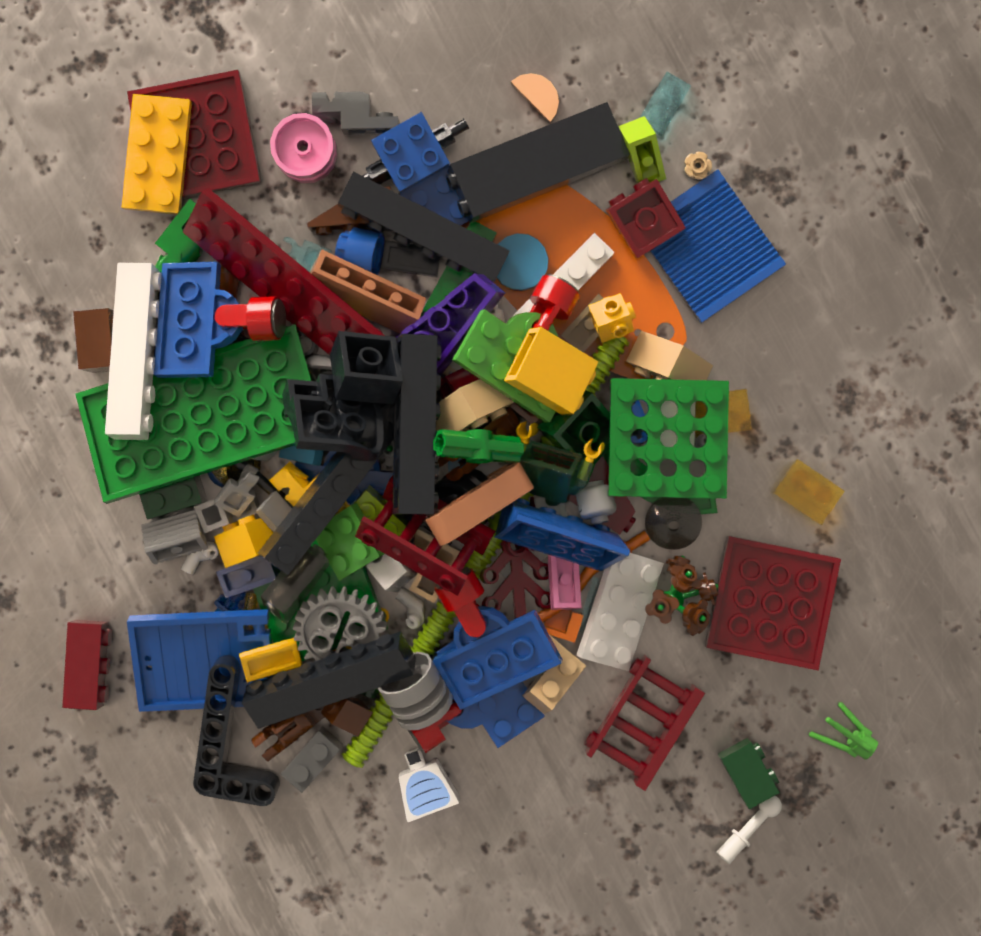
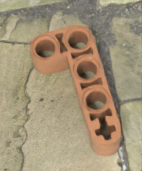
[425,462,534,546]

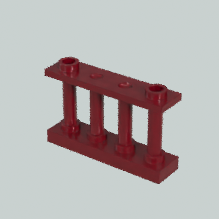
[355,475,496,596]
[584,654,705,791]

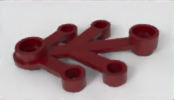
[480,540,551,619]

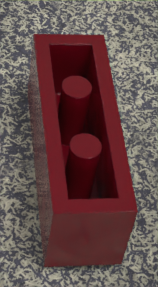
[62,620,112,710]

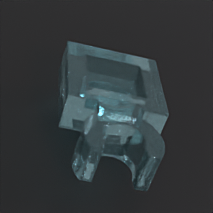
[283,237,332,272]

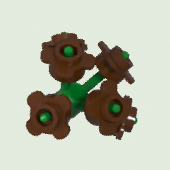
[645,556,719,636]

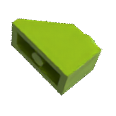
[618,116,666,183]

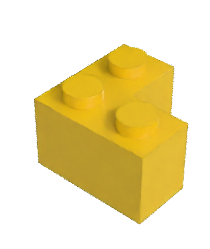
[213,514,274,568]

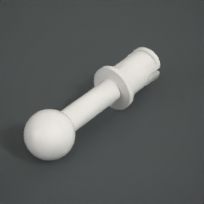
[716,796,782,865]

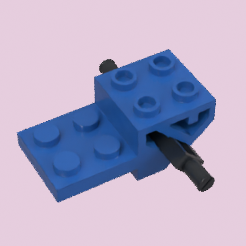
[362,112,469,226]

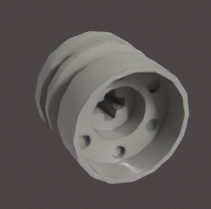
[378,652,452,730]

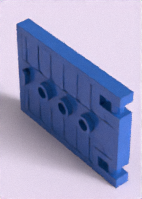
[127,609,275,712]

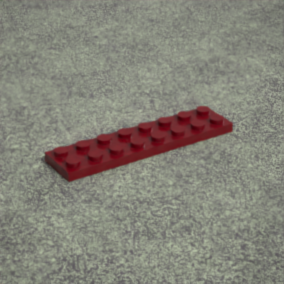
[183,188,385,356]

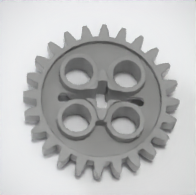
[293,586,388,662]

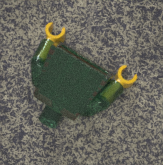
[516,421,605,506]

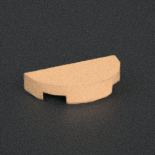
[511,73,559,124]

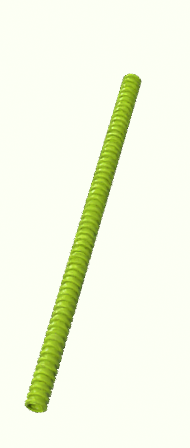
[341,337,629,768]

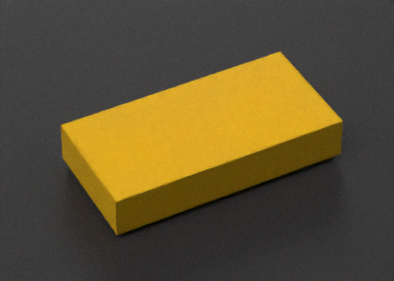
[239,638,302,683]

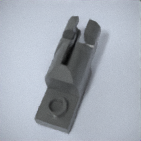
[312,91,400,135]

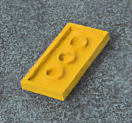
[121,94,192,215]

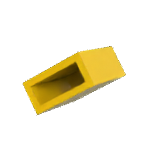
[504,327,598,415]

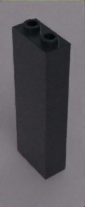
[446,102,630,223]

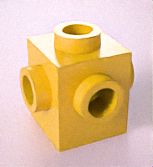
[588,293,636,343]

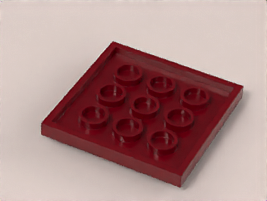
[127,70,261,198]
[705,536,841,671]

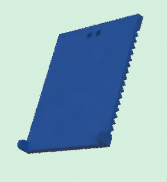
[650,169,786,324]

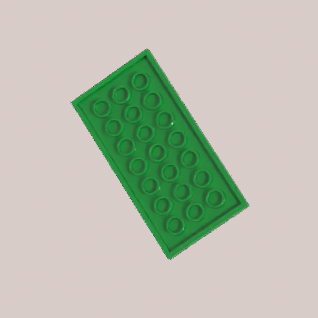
[75,325,313,504]

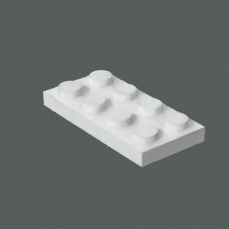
[576,552,664,671]

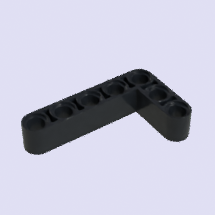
[193,655,280,806]

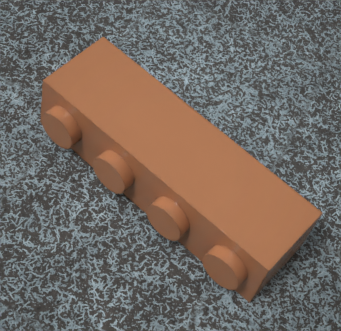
[310,250,427,334]

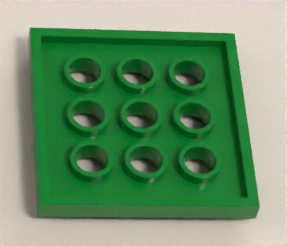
[608,378,729,499]

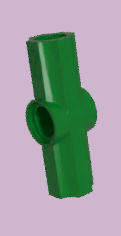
[433,429,524,464]

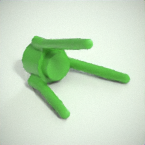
[809,702,878,760]

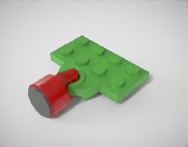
[452,274,580,422]

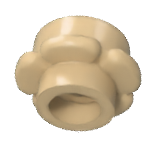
[684,152,712,180]

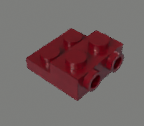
[606,178,686,259]

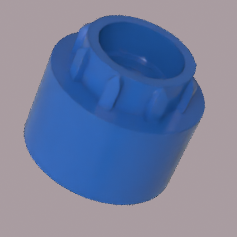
[335,227,385,275]

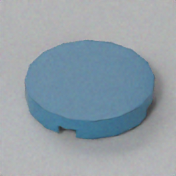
[497,233,548,291]

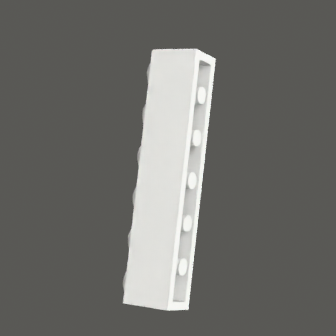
[105,263,162,440]

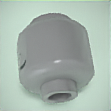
[576,480,616,525]

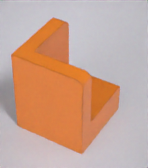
[544,610,584,643]

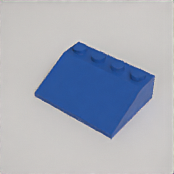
[494,498,630,571]

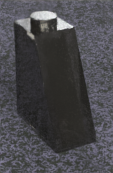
[261,544,329,625]

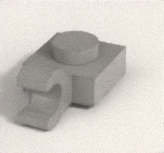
[214,464,259,517]

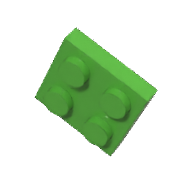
[316,503,384,581]

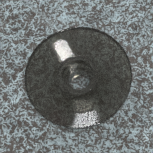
[645,497,702,550]

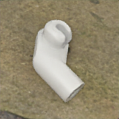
[181,541,219,575]
[395,587,425,629]

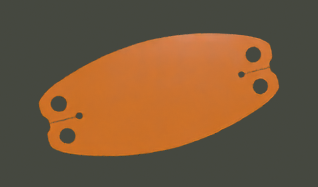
[461,185,687,379]

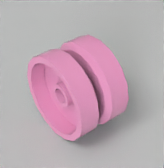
[270,113,337,183]

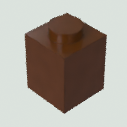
[321,697,373,737]

